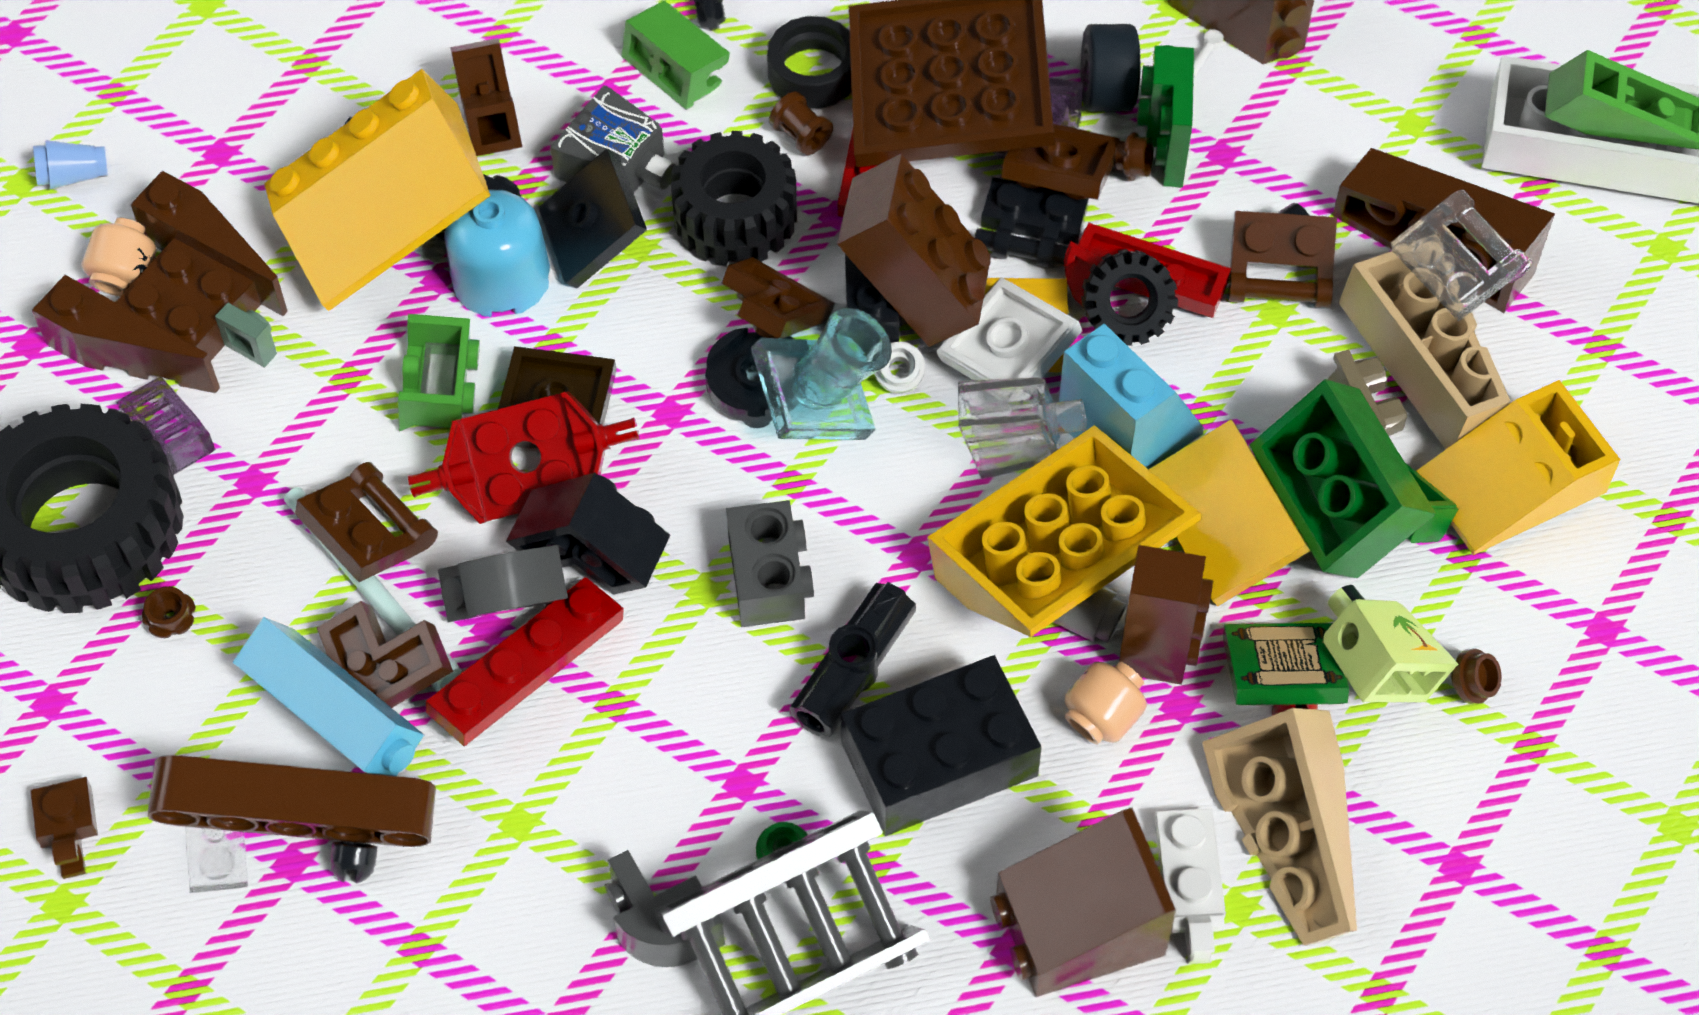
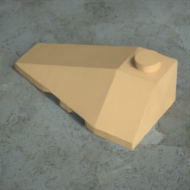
[1202,708,1357,946]

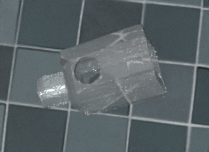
[958,377,1087,479]

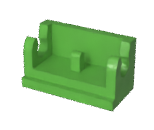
[622,0,730,110]

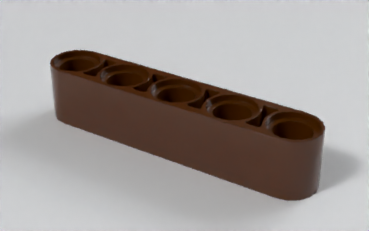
[147,755,436,847]

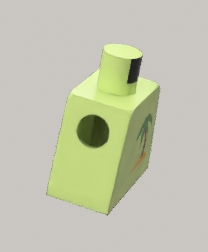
[1323,585,1458,702]

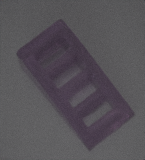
[116,376,215,475]

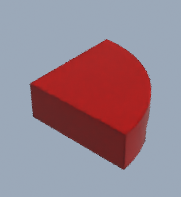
[1064,241,1103,309]

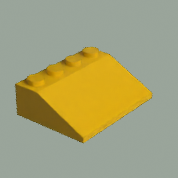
[264,69,491,311]
[927,425,1201,637]

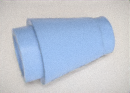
[33,140,108,189]

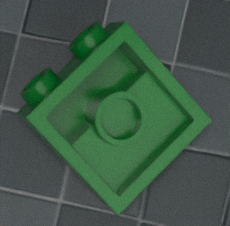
[1137,45,1194,188]

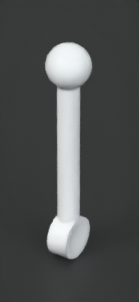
[1194,30,1223,77]

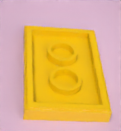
[1149,419,1310,607]

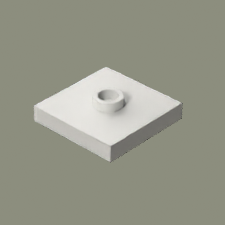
[937,277,1082,407]

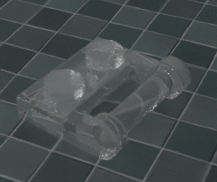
[1390,190,1533,322]

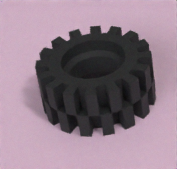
[1081,249,1178,346]

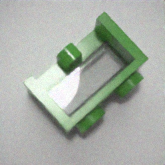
[398,314,480,432]

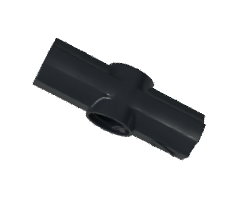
[790,582,916,737]

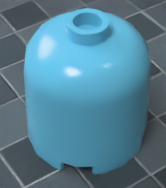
[444,189,550,317]

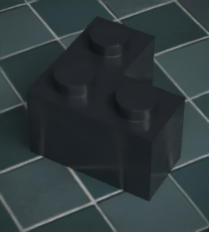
[506,473,671,595]

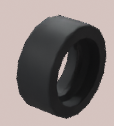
[767,16,852,109]

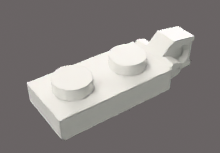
[1155,808,1226,964]

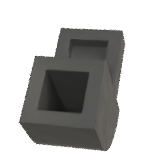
[438,545,568,623]
[605,850,725,967]

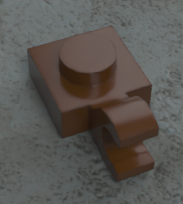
[30,777,98,879]

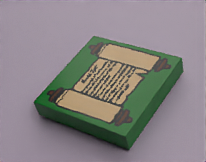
[1223,623,1349,705]

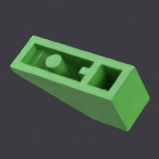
[1545,50,1699,150]

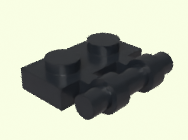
[975,177,1089,268]

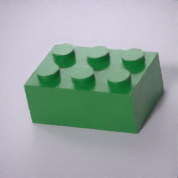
[1249,379,1436,578]

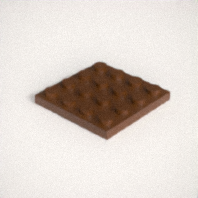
[849,0,1055,167]

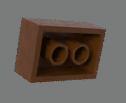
[837,153,991,347]

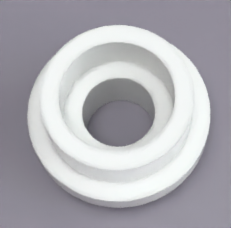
[874,342,925,393]

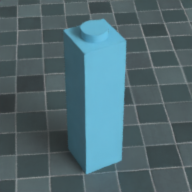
[233,617,424,776]

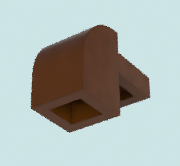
[450,38,523,156]

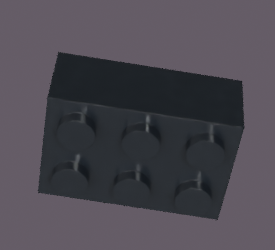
[841,655,1042,836]

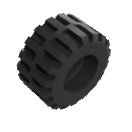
[670,131,797,266]

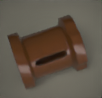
[769,91,834,156]

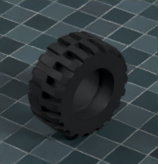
[0,403,184,613]

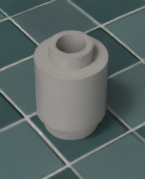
[1054,587,1126,643]

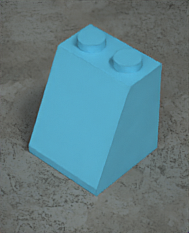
[1057,324,1204,469]

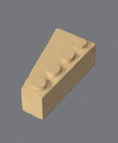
[1339,235,1511,449]

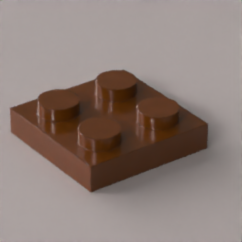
[1001,123,1121,200]

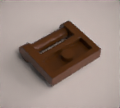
[1228,211,1337,309]
[295,462,438,582]

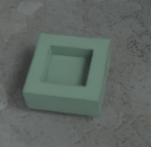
[215,303,277,368]

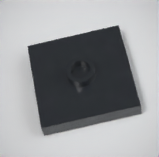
[538,148,647,288]

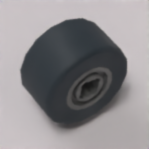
[1080,24,1141,112]

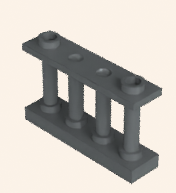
[653,810,930,1015]

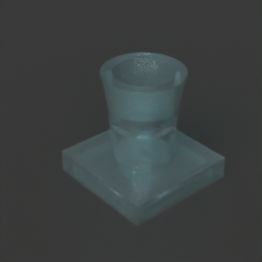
[751,308,892,440]

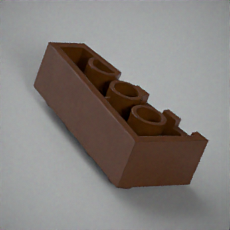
[1332,147,1555,313]

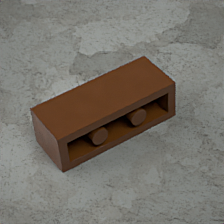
[1119,545,1213,685]

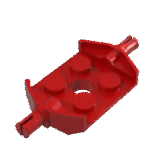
[408,391,640,524]

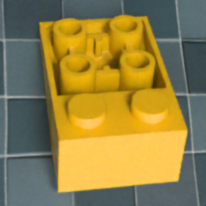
[1416,380,1620,555]

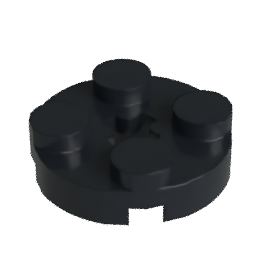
[705,327,808,428]

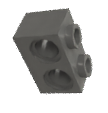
[726,500,814,627]

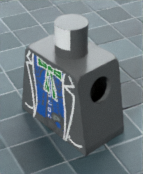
[550,85,676,193]

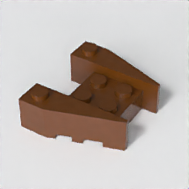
[32,170,288,393]

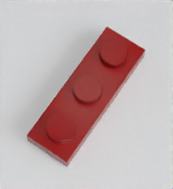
[1078,222,1231,318]

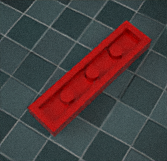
[426,577,624,747]

